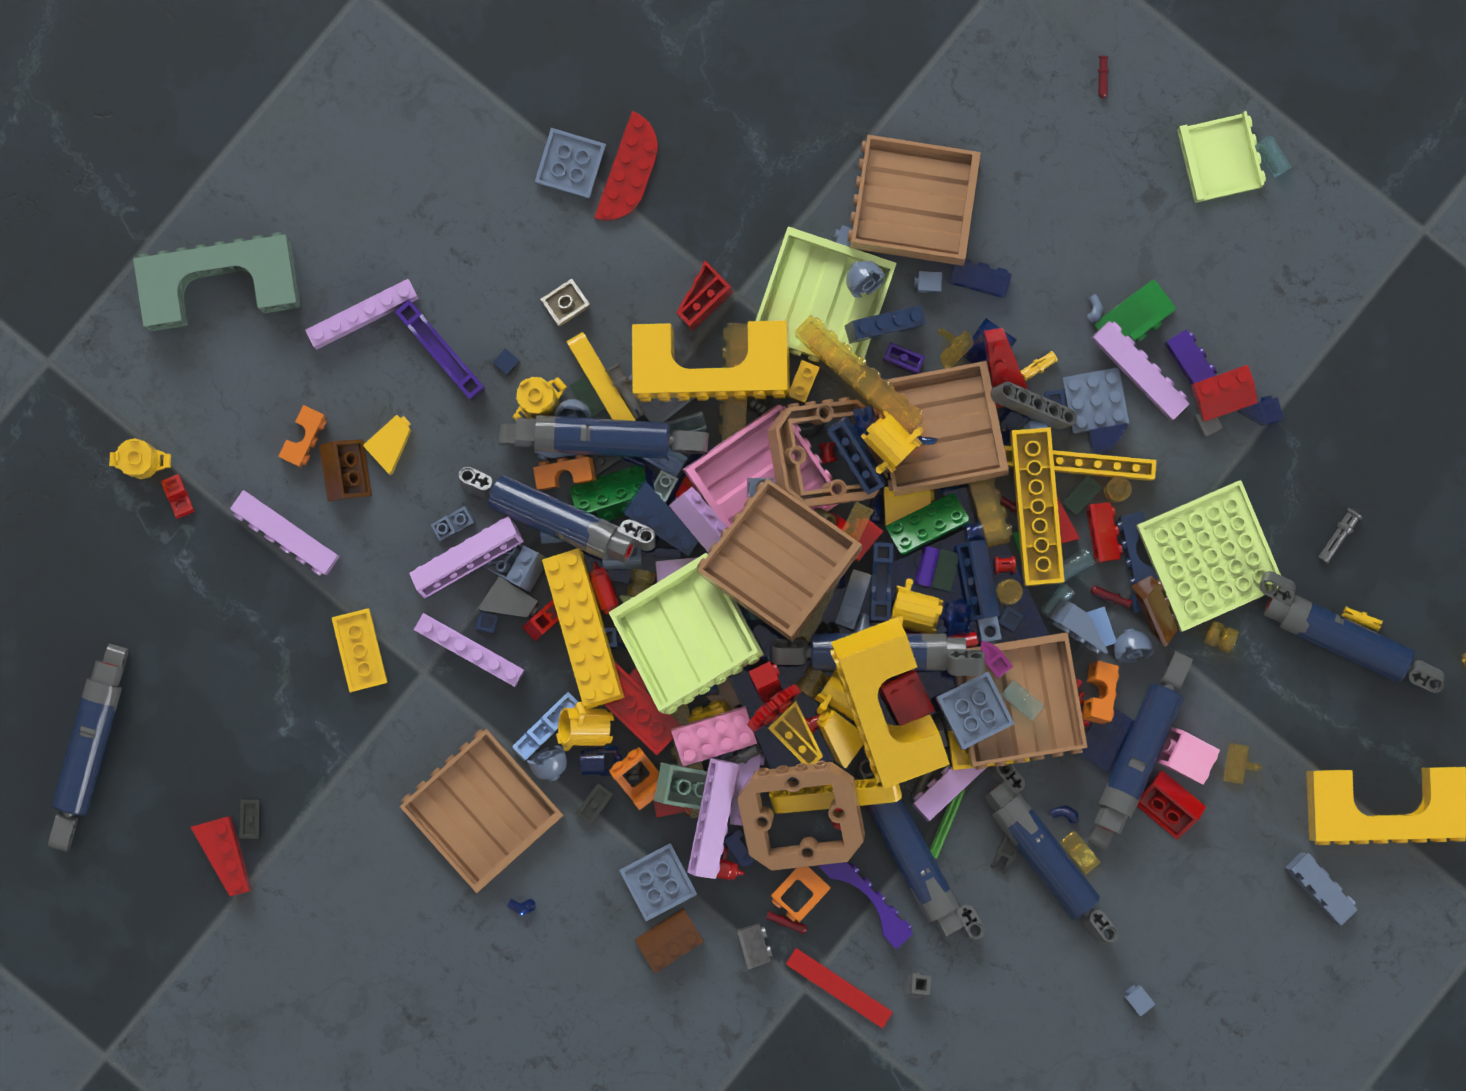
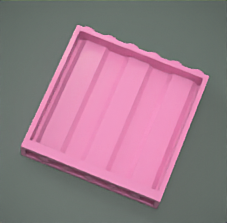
[683,404,838,528]

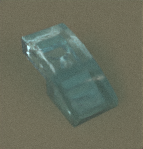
[1001,680,1045,722]

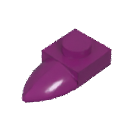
[981,641,1013,679]

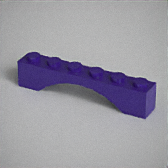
[395,299,485,401]
[818,862,913,950]

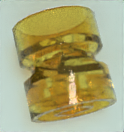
[1104,476,1132,503]
[626,568,656,597]
[995,579,1023,605]
[1204,620,1239,653]
[796,664,830,700]

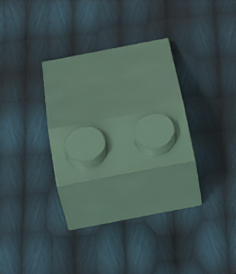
[654,763,708,810]

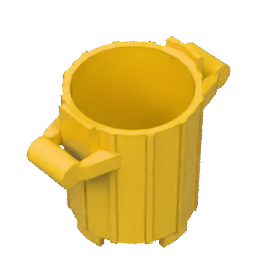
[512,377,567,422]
[861,411,923,474]
[109,438,171,480]
[889,579,943,634]
[815,670,854,721]
[556,702,614,751]

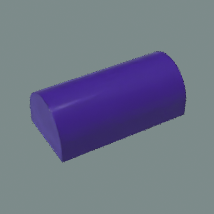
[883,342,925,374]
[915,546,940,588]

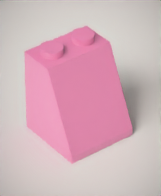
[1156,727,1220,785]

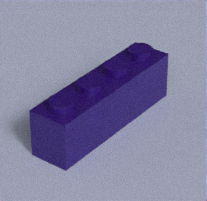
[1164,329,1217,385]

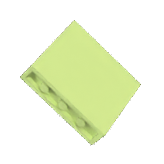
[1177,111,1266,203]

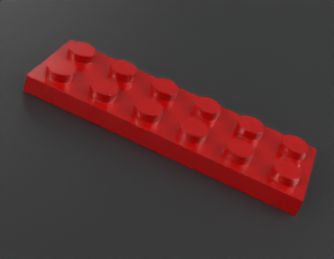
[573,661,682,756]

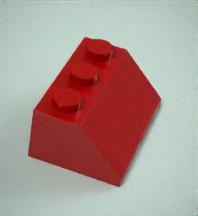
[1190,365,1258,422]
[1086,502,1123,564]
[1137,770,1206,840]

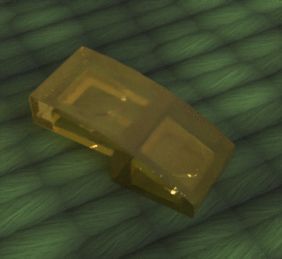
[1060,830,1101,874]

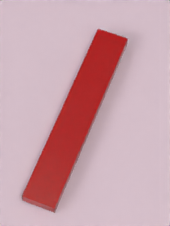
[785,948,893,1028]

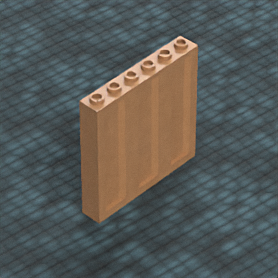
[847,135,981,266]
[870,361,1009,497]
[697,478,862,642]
[955,632,1088,770]
[399,729,564,893]

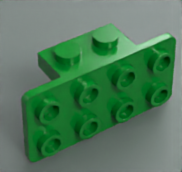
[1095,280,1176,342]
[569,465,648,521]
[886,493,969,555]

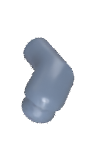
[1087,294,1104,323]

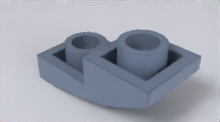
[431,506,476,541]

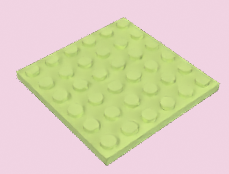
[1136,480,1281,632]

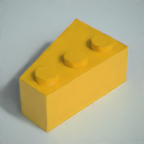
[768,701,823,765]

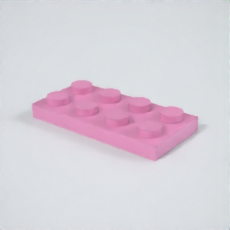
[671,706,757,766]

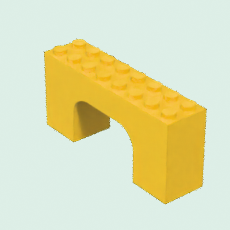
[632,320,790,402]
[830,617,950,789]
[1306,767,1466,845]

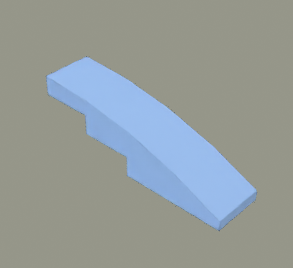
[511,692,578,762]

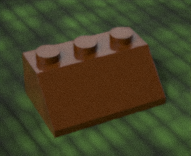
[319,439,372,502]
[1131,575,1178,647]
[635,908,704,973]

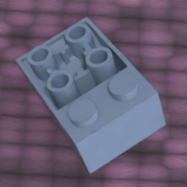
[482,544,546,593]
[1049,598,1108,654]

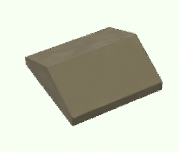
[540,279,591,327]

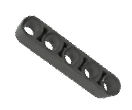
[990,382,1077,430]

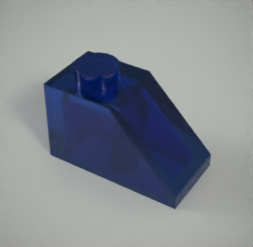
[1087,423,1128,455]

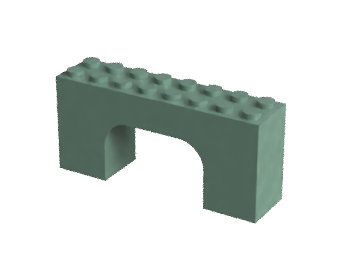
[133,232,301,332]

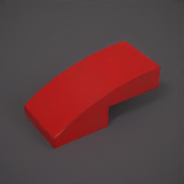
[161,474,195,519]

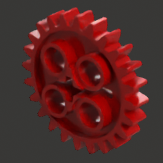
[747,684,801,732]

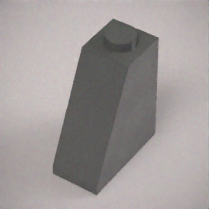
[478,576,539,618]

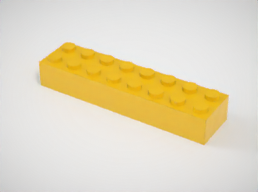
[1010,427,1065,586]
[542,548,625,709]

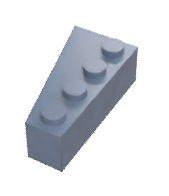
[1285,852,1358,926]

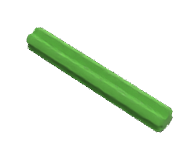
[930,789,965,859]

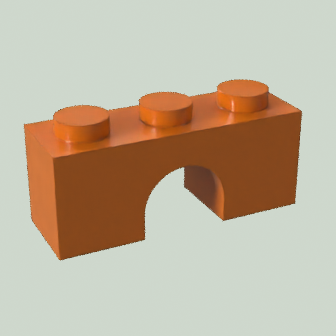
[278,405,327,468]
[533,454,597,491]
[1082,660,1119,725]

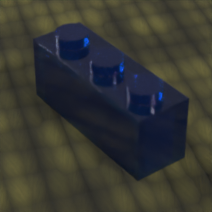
[949,258,1012,299]

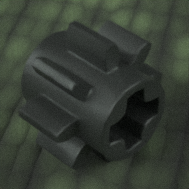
[816,621,840,634]

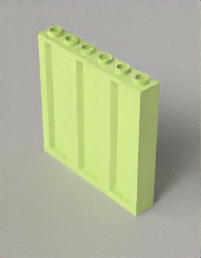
[756,226,897,375]
[609,553,764,714]

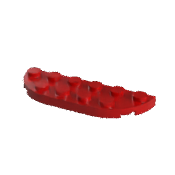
[594,111,658,221]

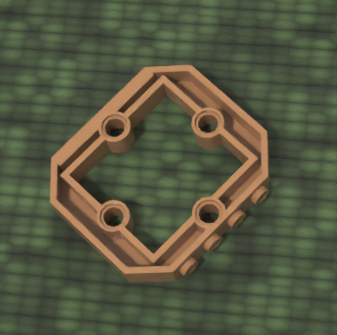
[767,397,888,508]
[737,761,865,870]

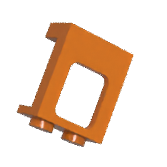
[609,747,659,810]
[771,866,831,922]

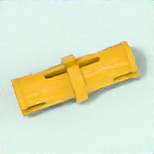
[1021,351,1058,381]
[1342,607,1382,632]

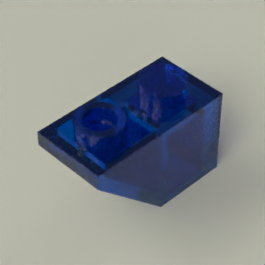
[1238,395,1284,426]

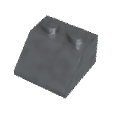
[737,923,773,969]

